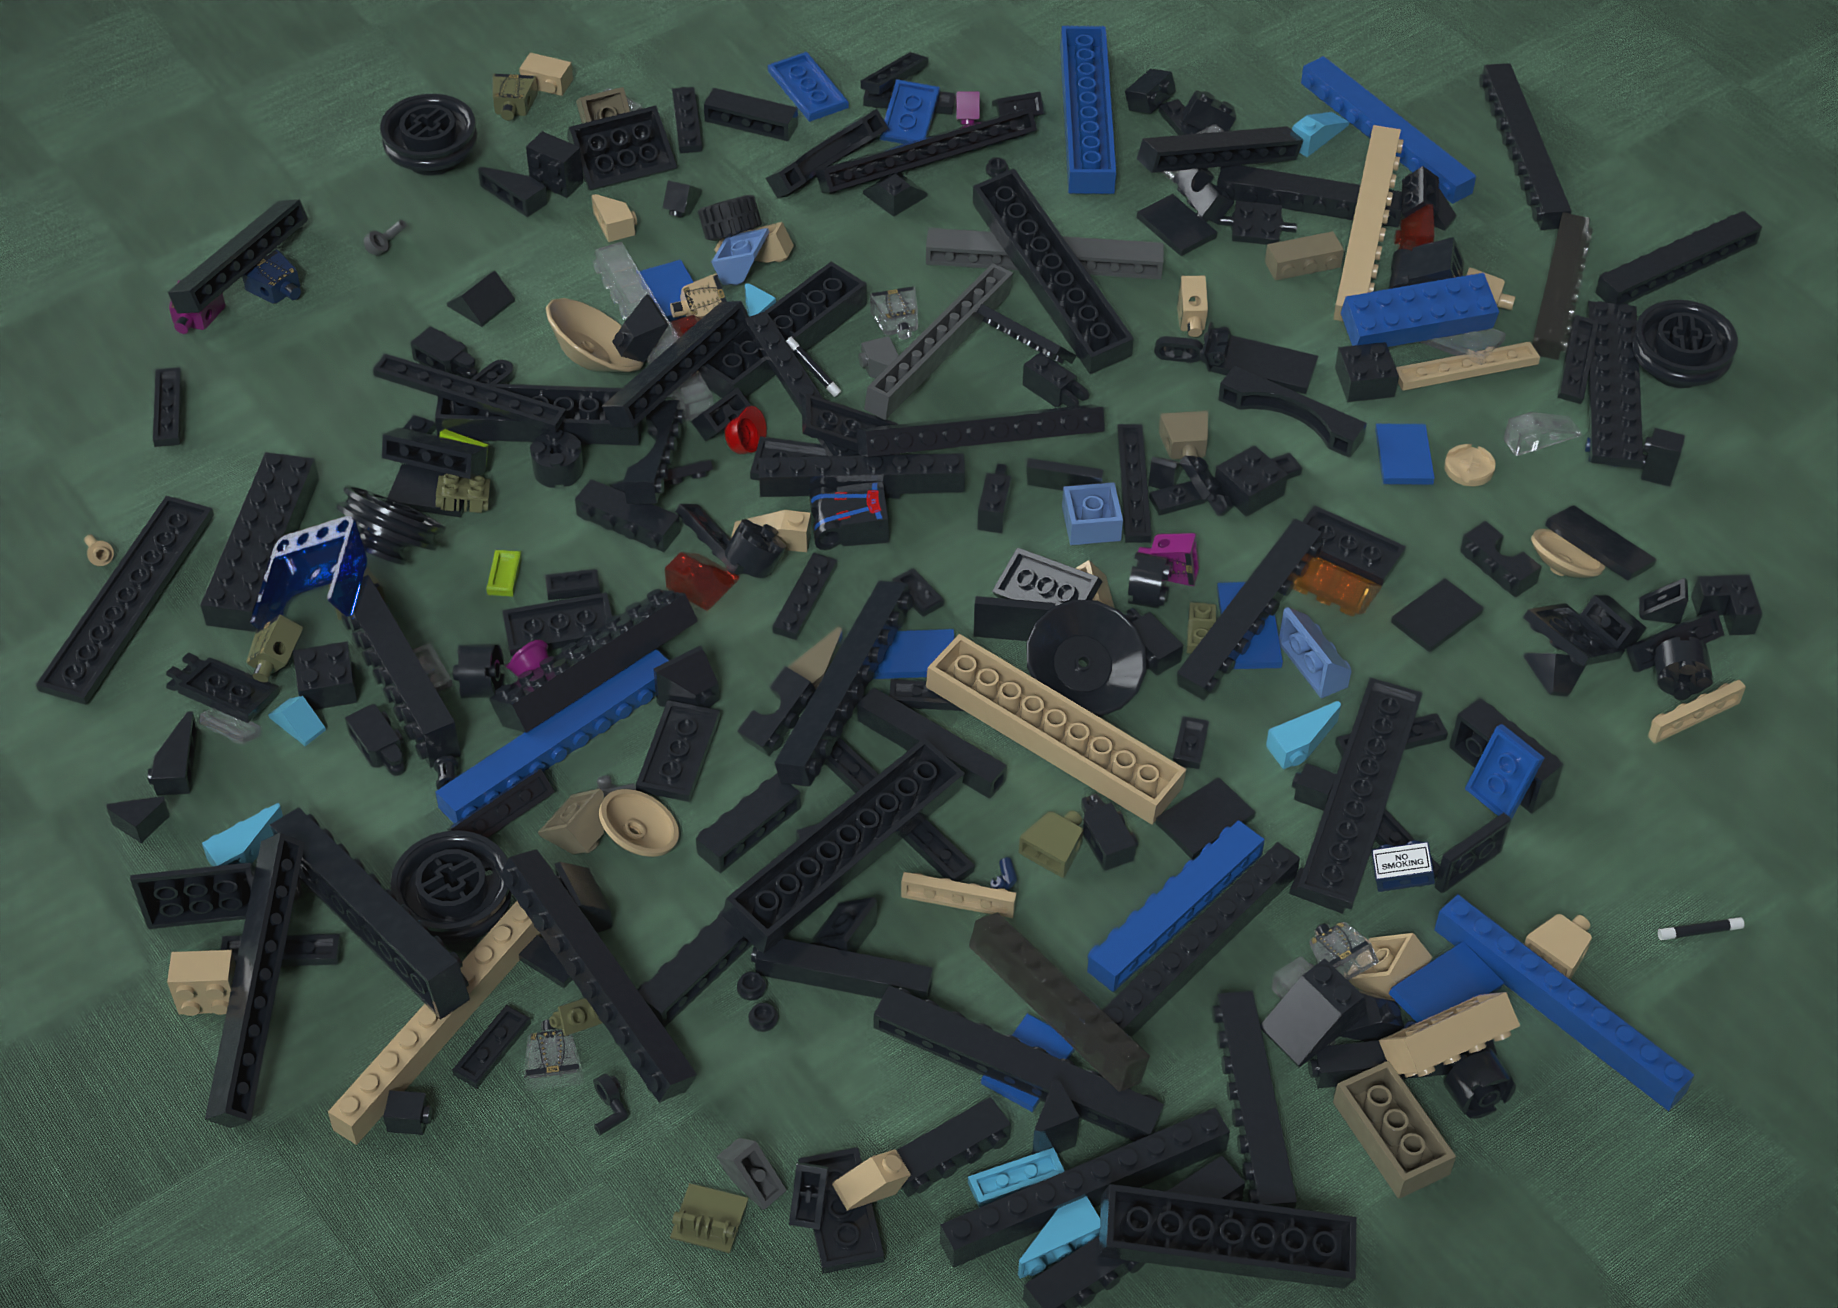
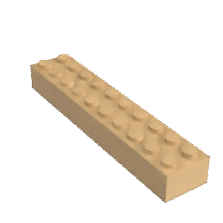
[926,634,1186,825]

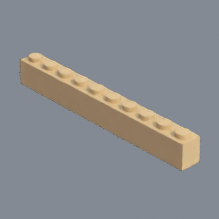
[1333,125,1404,321]
[328,901,541,1145]

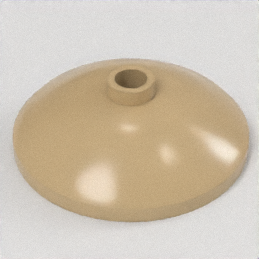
[1531,529,1605,578]
[599,789,679,857]

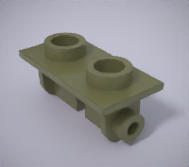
[549,998,603,1036]

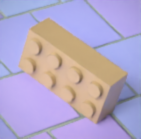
[1379,992,1520,1077]

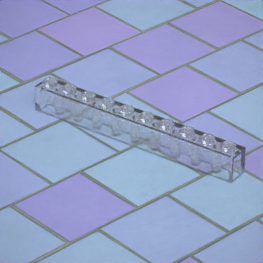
[593,242,713,422]

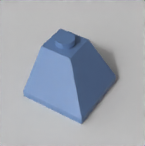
[712,228,769,286]

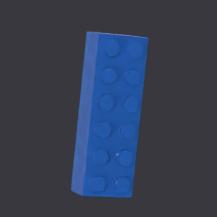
[1341,273,1499,347]

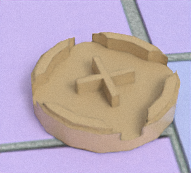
[1444,444,1495,487]

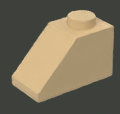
[592,194,637,242]
[832,1149,911,1211]

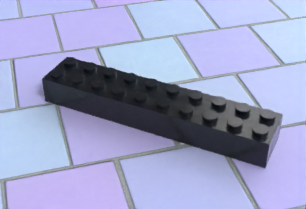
[972,168,1134,374]
[722,738,965,954]
[270,807,470,1020]

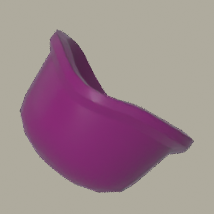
[505,640,549,677]

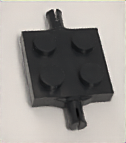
[1217,201,1297,245]

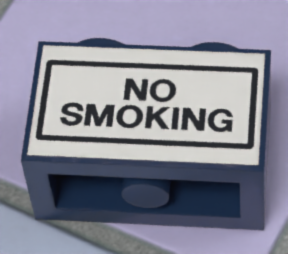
[1371,840,1435,892]

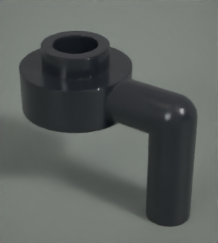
[593,1073,629,1135]

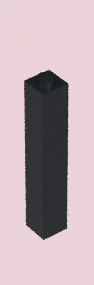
[856,687,1007,799]
[751,939,933,1000]
[1308,1039,1497,1089]

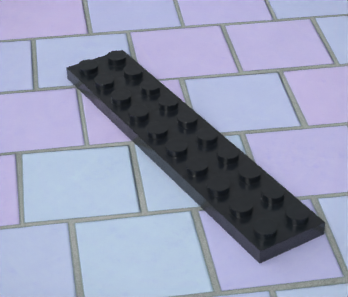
[1587,301,1644,469]
[35,496,214,705]
[1296,677,1423,910]

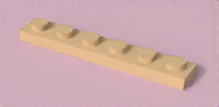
[1396,342,1540,391]

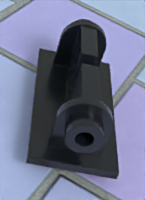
[1200,322,1231,372]

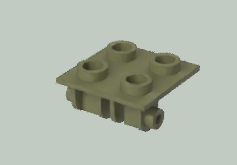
[436,474,490,513]
[670,1183,748,1253]

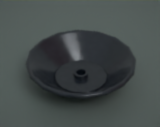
[1026,599,1147,717]

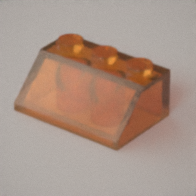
[1293,557,1382,617]

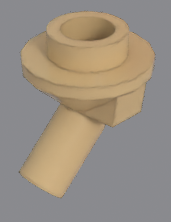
[84,534,114,566]

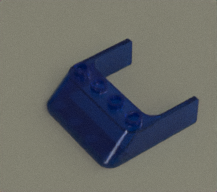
[251,516,368,629]

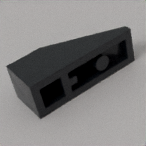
[478,166,548,218]
[148,711,198,796]

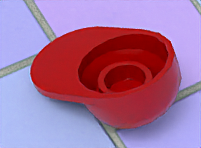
[725,406,767,454]

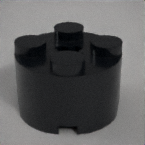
[530,428,583,488]
[724,519,786,579]
[1128,552,1174,609]
[1654,637,1713,700]
[453,644,505,699]
[1443,1048,1516,1119]

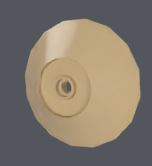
[546,298,644,372]

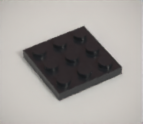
[1523,603,1626,666]

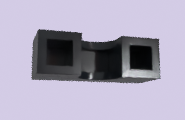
[1173,168,1235,224]
[1460,520,1542,598]
[737,666,816,757]

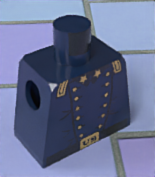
[242,249,301,304]

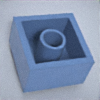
[1062,482,1123,545]

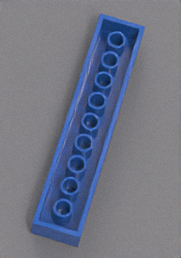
[1060,26,1116,194]

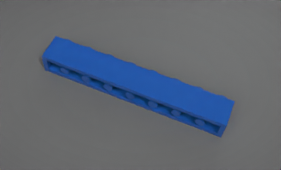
[1087,820,1265,992]

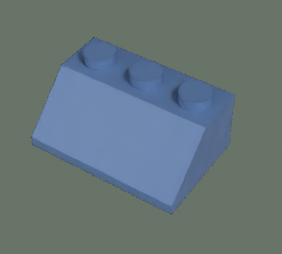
[1279,607,1352,698]

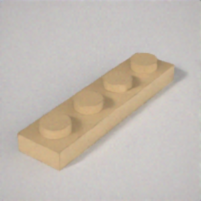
[1648,680,1746,744]
[901,872,1016,918]

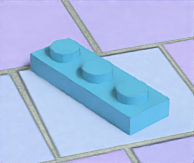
[968,1148,1065,1208]

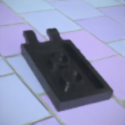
[166,652,279,723]

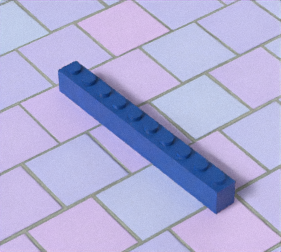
[1301,56,1476,204]
[435,649,669,824]
[1434,895,1694,1111]

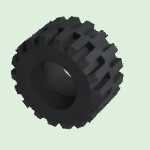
[698,195,762,240]

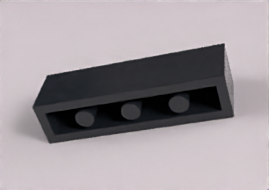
[704,88,798,142]
[382,427,487,479]
[575,479,680,553]
[696,773,801,874]
[896,1097,1011,1197]

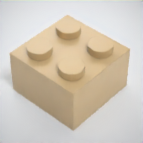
[167,950,236,1016]

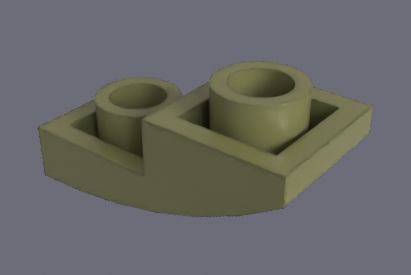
[1187,602,1216,653]

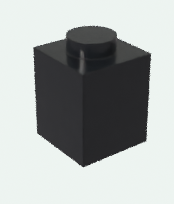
[1292,763,1336,811]
[383,1090,433,1135]

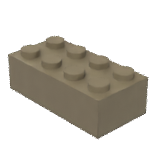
[1333,1061,1456,1199]

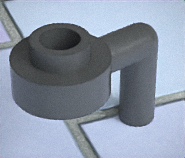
[363,220,407,256]

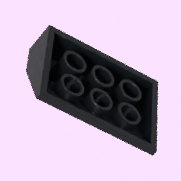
[567,105,677,191]
[130,863,256,929]

